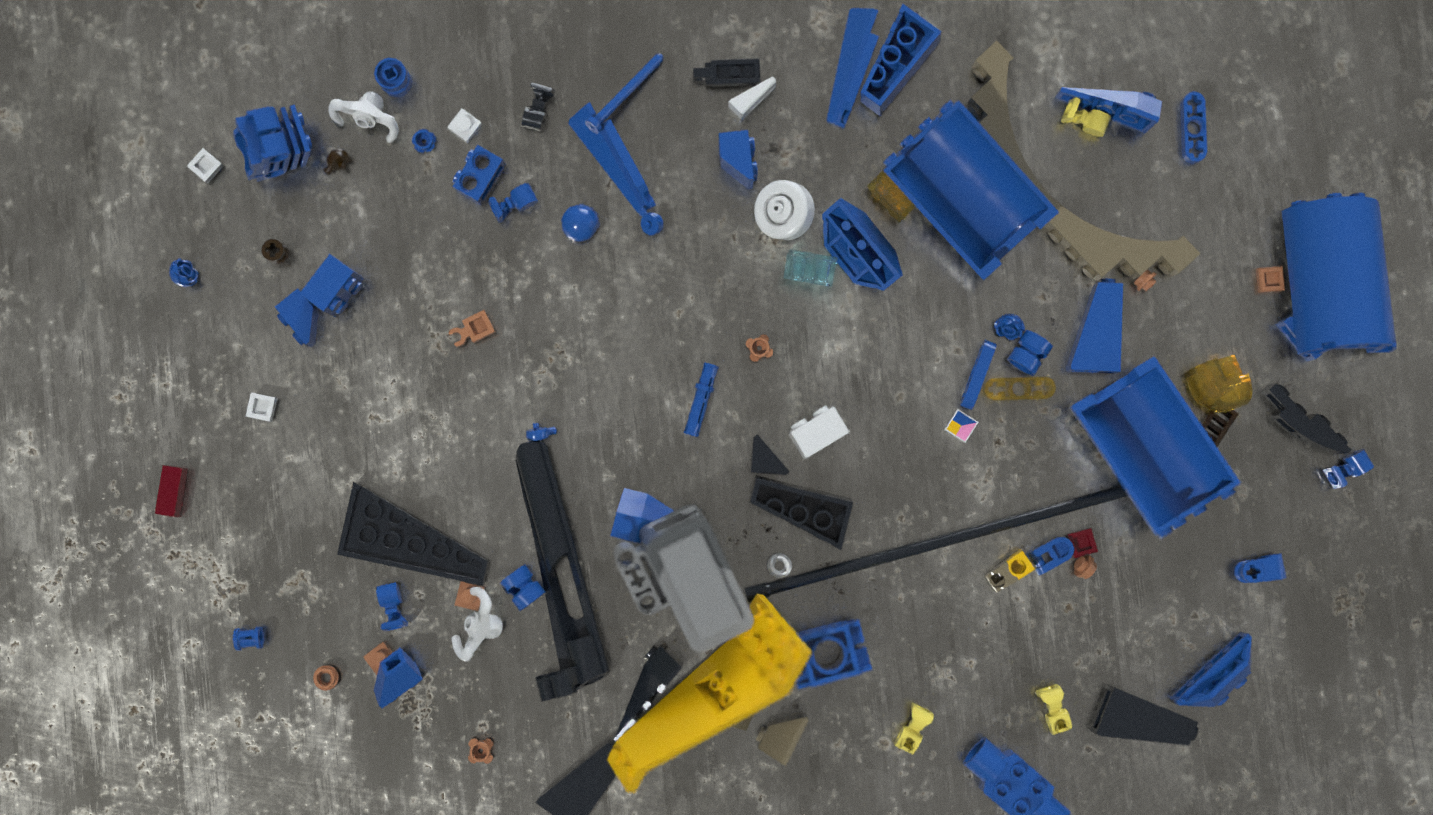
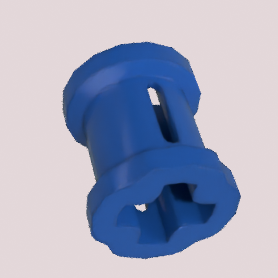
[233,626,264,651]

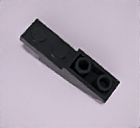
[1261,383,1351,454]

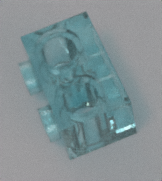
[783,249,838,287]

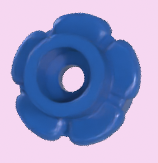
[412,129,436,153]

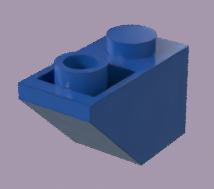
[275,288,319,347]
[374,647,423,708]

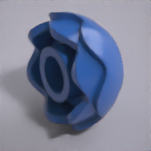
[169,258,199,287]
[994,313,1025,340]

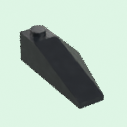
[614,644,684,741]

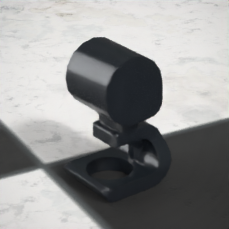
[522,82,555,132]

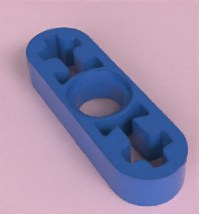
[1180,92,1207,164]
[960,339,997,410]

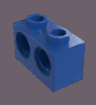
[452,145,506,205]

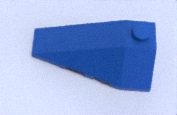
[1055,87,1162,133]
[610,488,674,544]

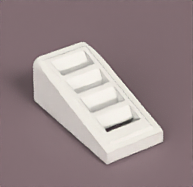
[728,76,776,120]

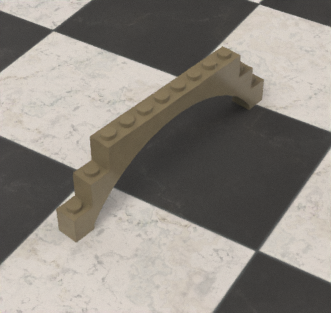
[967,41,1200,281]

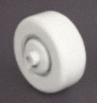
[754,180,815,240]

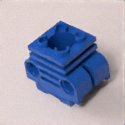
[233,105,313,182]
[796,619,872,690]

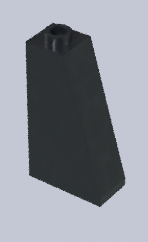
[1090,685,1198,746]
[535,739,617,815]

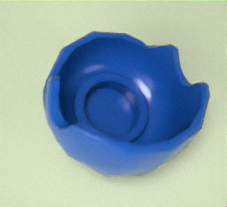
[561,204,600,242]

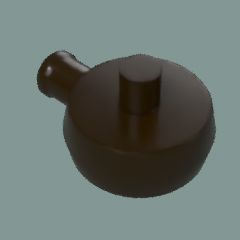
[324,149,350,175]

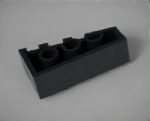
[750,475,853,550]

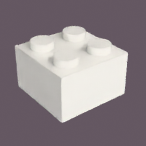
[789,406,849,459]

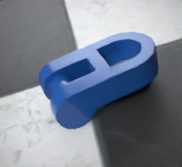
[1026,537,1074,576]

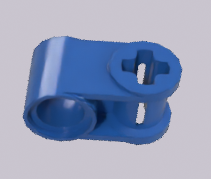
[1234,553,1287,583]

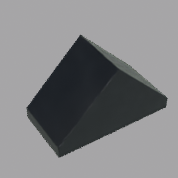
[750,434,790,475]

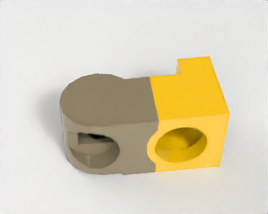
[984,548,1035,593]

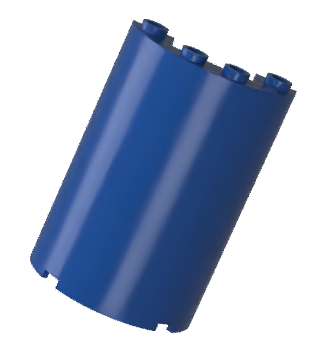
[883,100,1059,280]
[1282,193,1397,355]
[1070,356,1241,539]

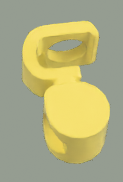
[1061,97,1111,137]
[1035,684,1072,735]
[894,703,934,755]

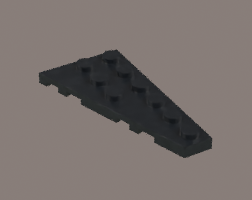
[337,482,489,586]

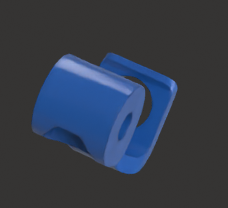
[488,183,538,223]
[1322,449,1374,489]
[376,582,408,632]

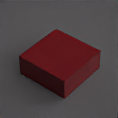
[1066,528,1098,558]

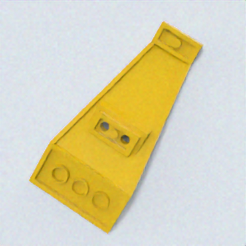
[607,594,812,793]

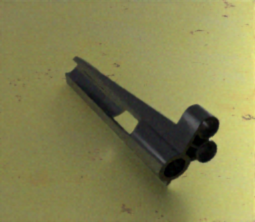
[515,440,609,702]

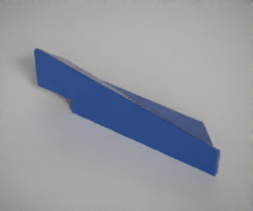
[827,8,879,128]
[568,103,656,213]

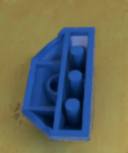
[822,198,903,291]
[1169,632,1252,707]

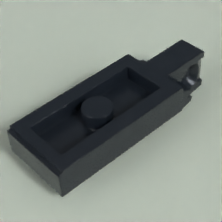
[692,58,761,87]

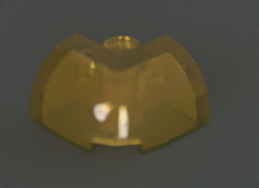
[1183,355,1253,413]

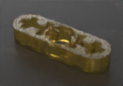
[983,377,1056,401]

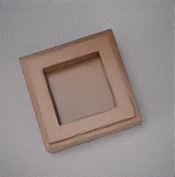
[1256,266,1285,293]

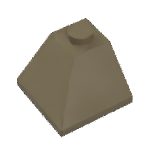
[755,711,809,766]

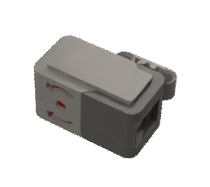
[613,504,754,652]

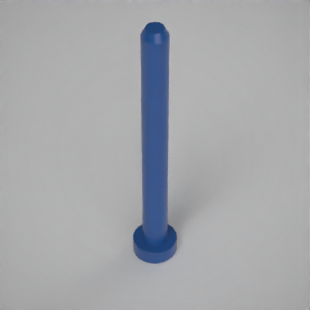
[585,53,664,134]

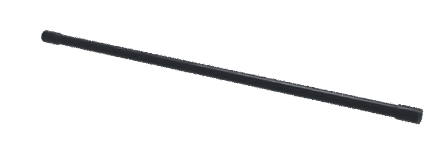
[744,485,1128,602]

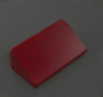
[154,465,188,517]

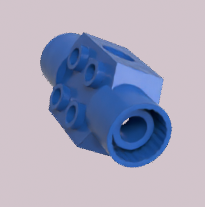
[963,737,1071,815]

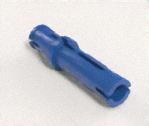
[683,362,719,437]

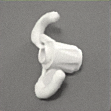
[328,92,399,143]
[451,587,503,662]

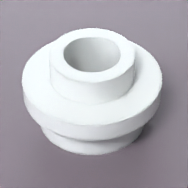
[767,553,792,578]

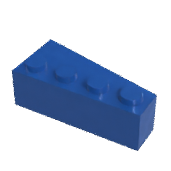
[861,4,941,116]

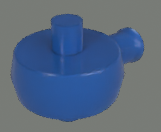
[637,207,663,235]
[526,423,557,442]

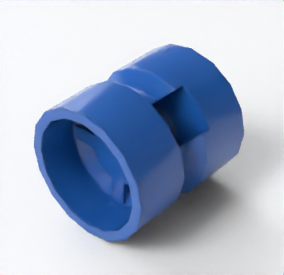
[374,58,412,98]
[1007,330,1053,376]
[499,564,546,611]

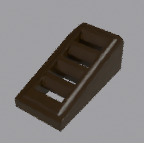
[1201,399,1239,447]

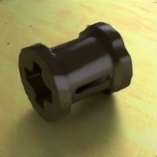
[261,239,290,265]

